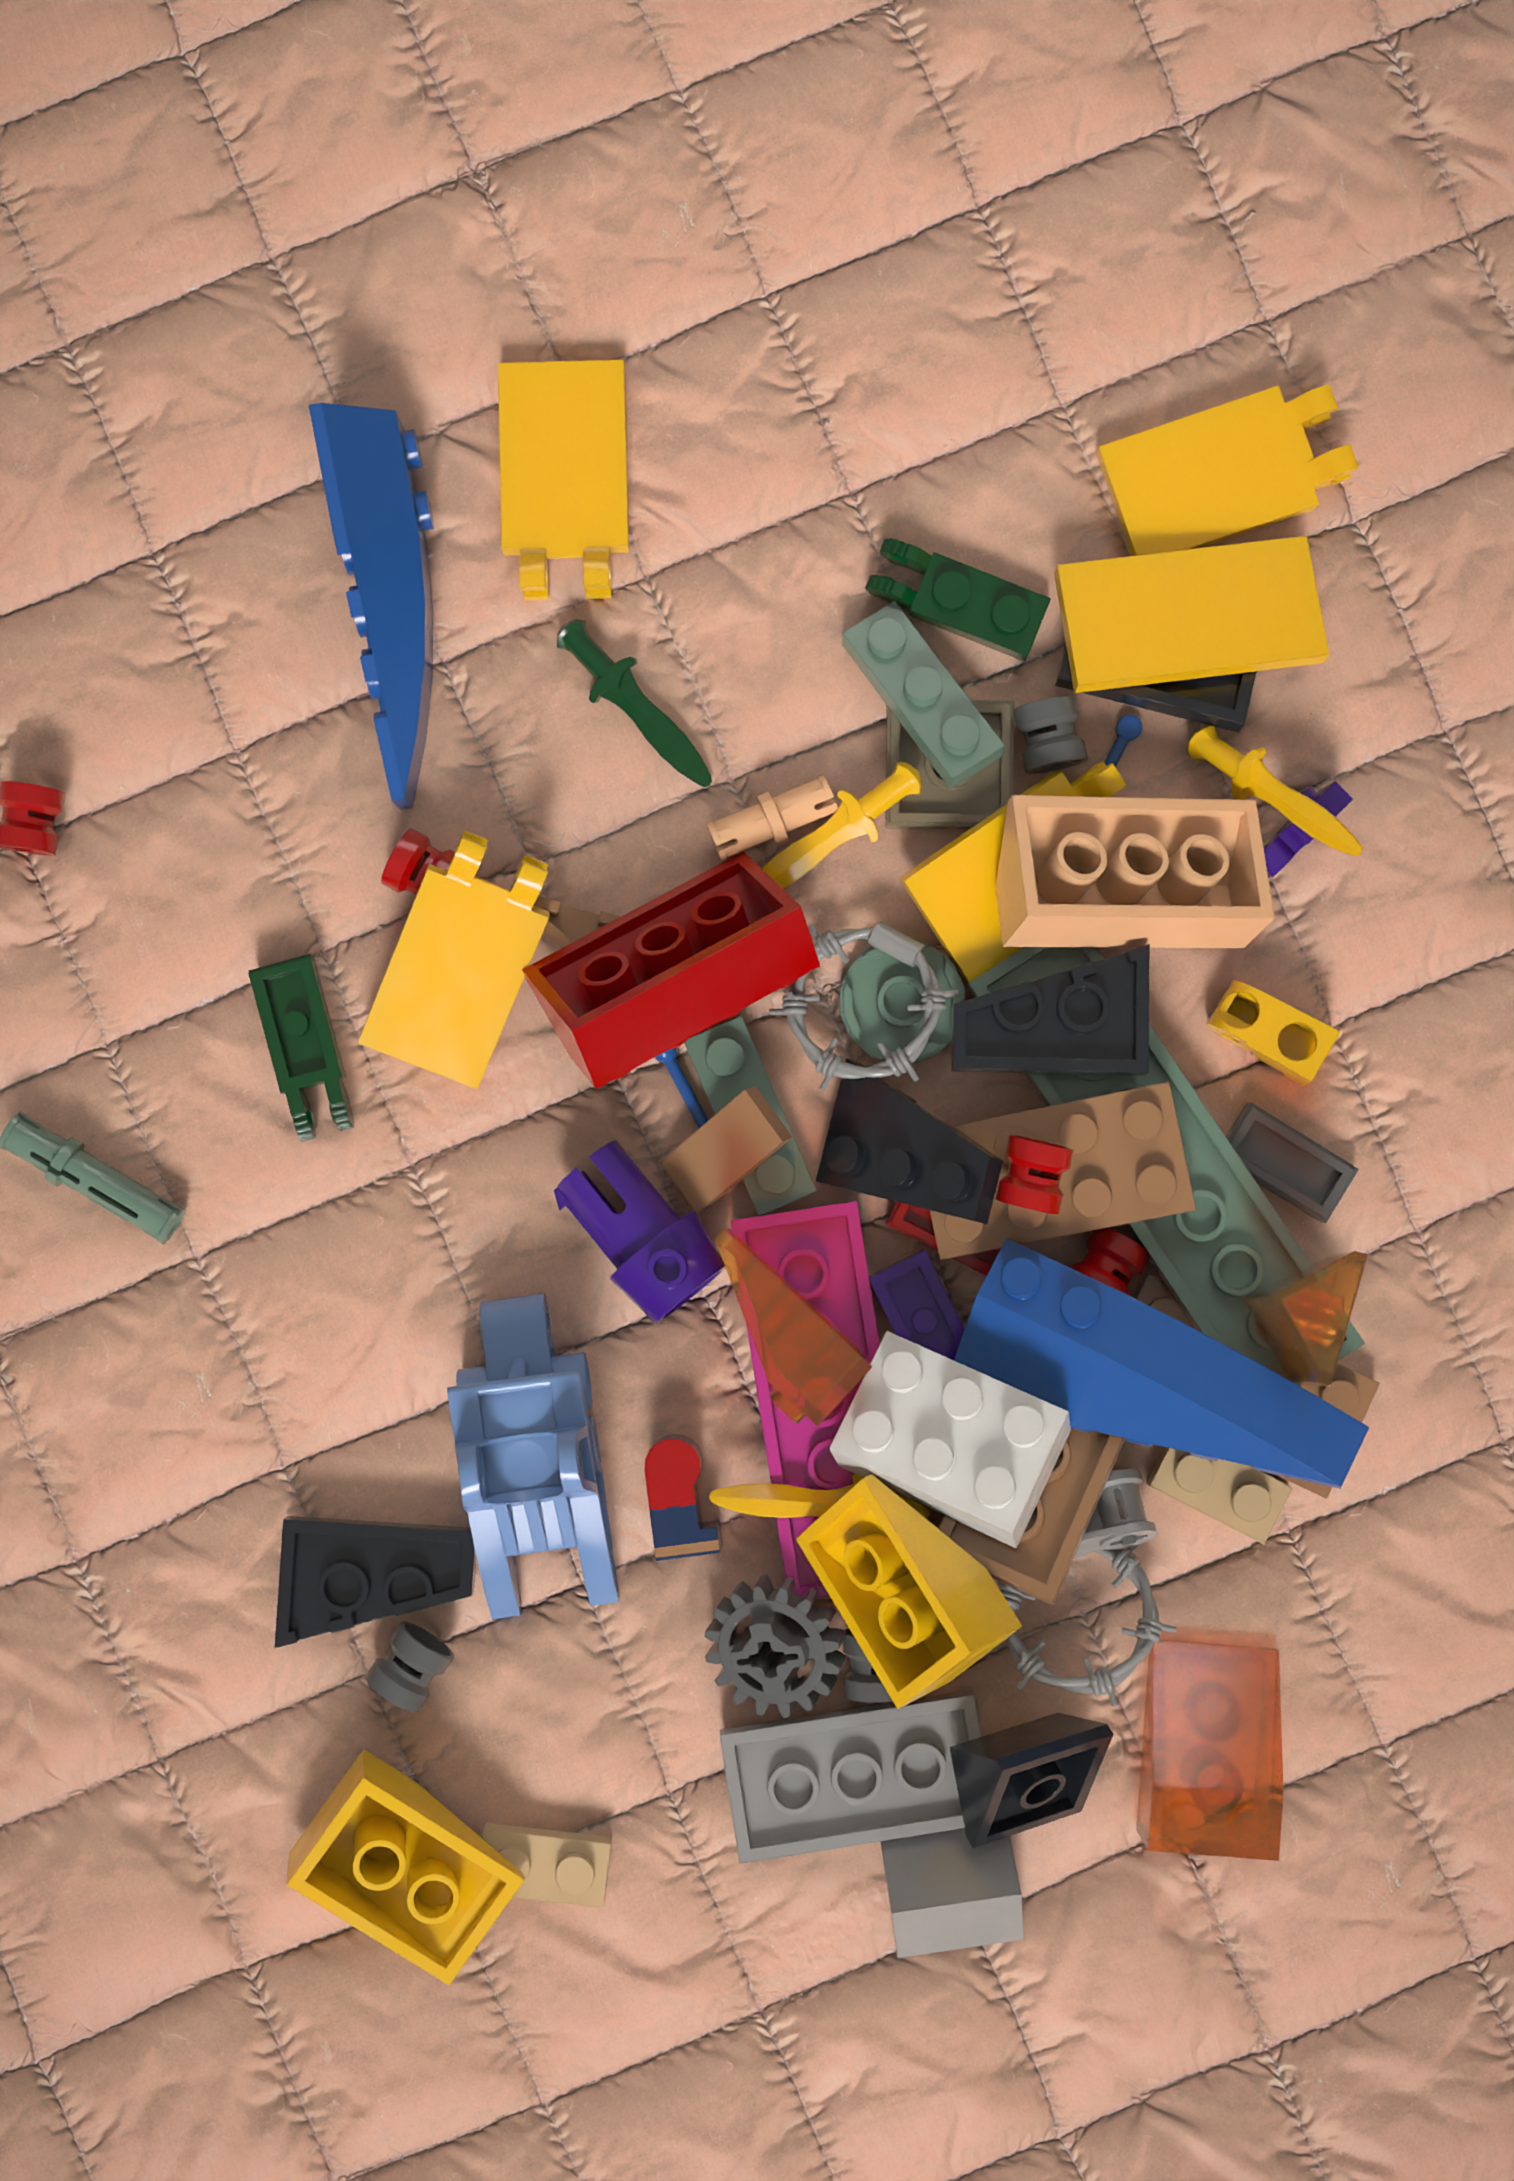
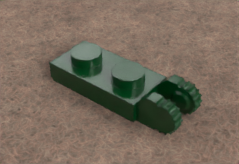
[865,538,1051,661]
[248,954,355,1142]

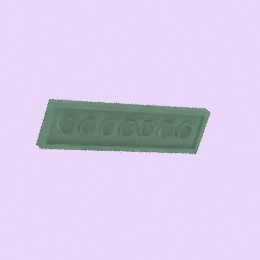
[967,947,1365,1387]

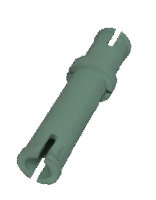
[0,1111,186,1245]

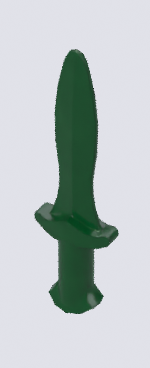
[556,619,712,787]

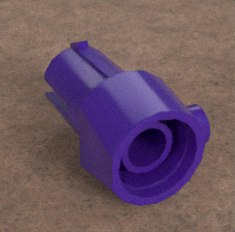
[554,1140,728,1324]

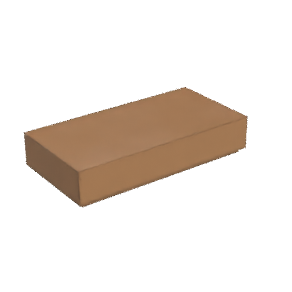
[660,1086,793,1214]

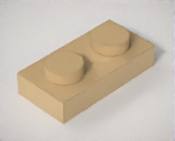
[1146,1447,1293,1545]
[482,1822,612,1908]

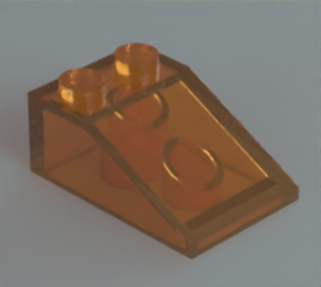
[715,1226,872,1426]
[1136,1640,1283,1861]

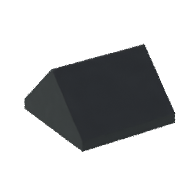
[949,1713,1114,1848]

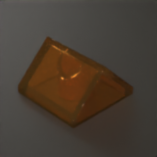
[1245,1251,1368,1386]

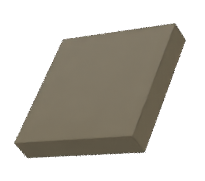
[885,700,1014,829]

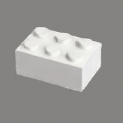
[829,1331,1071,1548]

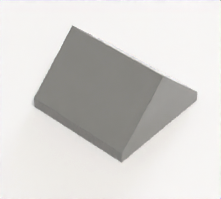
[880,1828,1024,1958]

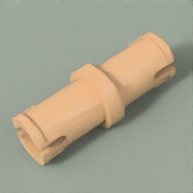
[706,774,838,861]

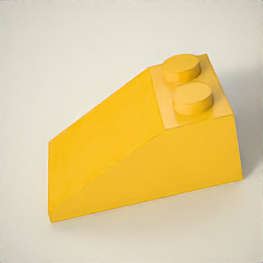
[796,1474,1022,1709]
[286,1749,525,1985]

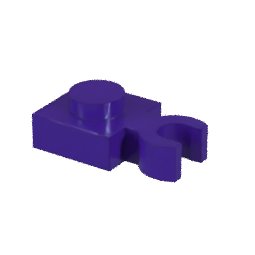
[1263,781,1353,878]

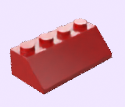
[522,851,820,1089]

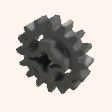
[704,1574,846,1718]

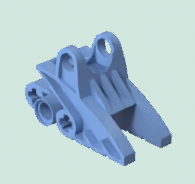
[447,1293,620,1619]

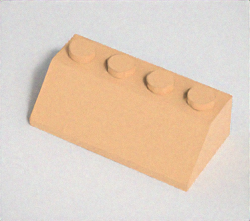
[996,795,1275,948]

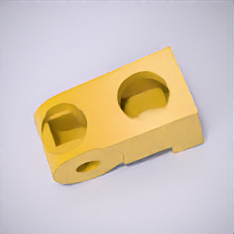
[1206,980,1341,1087]

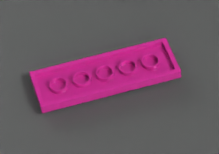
[730,1201,900,1599]

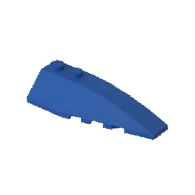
[309,403,435,810]
[954,1238,1369,1489]

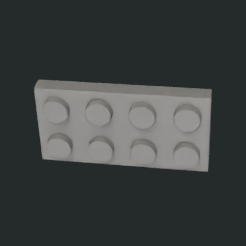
[720,1690,981,1864]

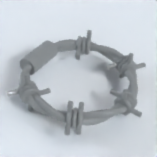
[769,921,959,1091]
[999,1544,1177,1707]

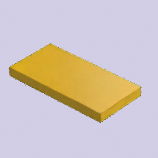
[1054,536,1330,693]

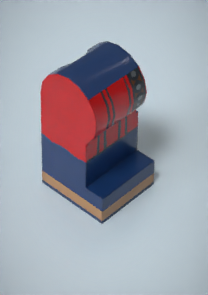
[644,1434,723,1561]

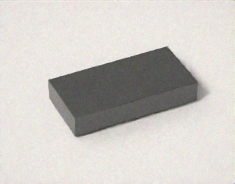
[1225,1102,1359,1223]

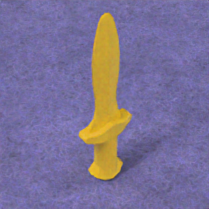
[1188,726,1363,856]
[762,762,923,888]
[709,1474,931,1519]

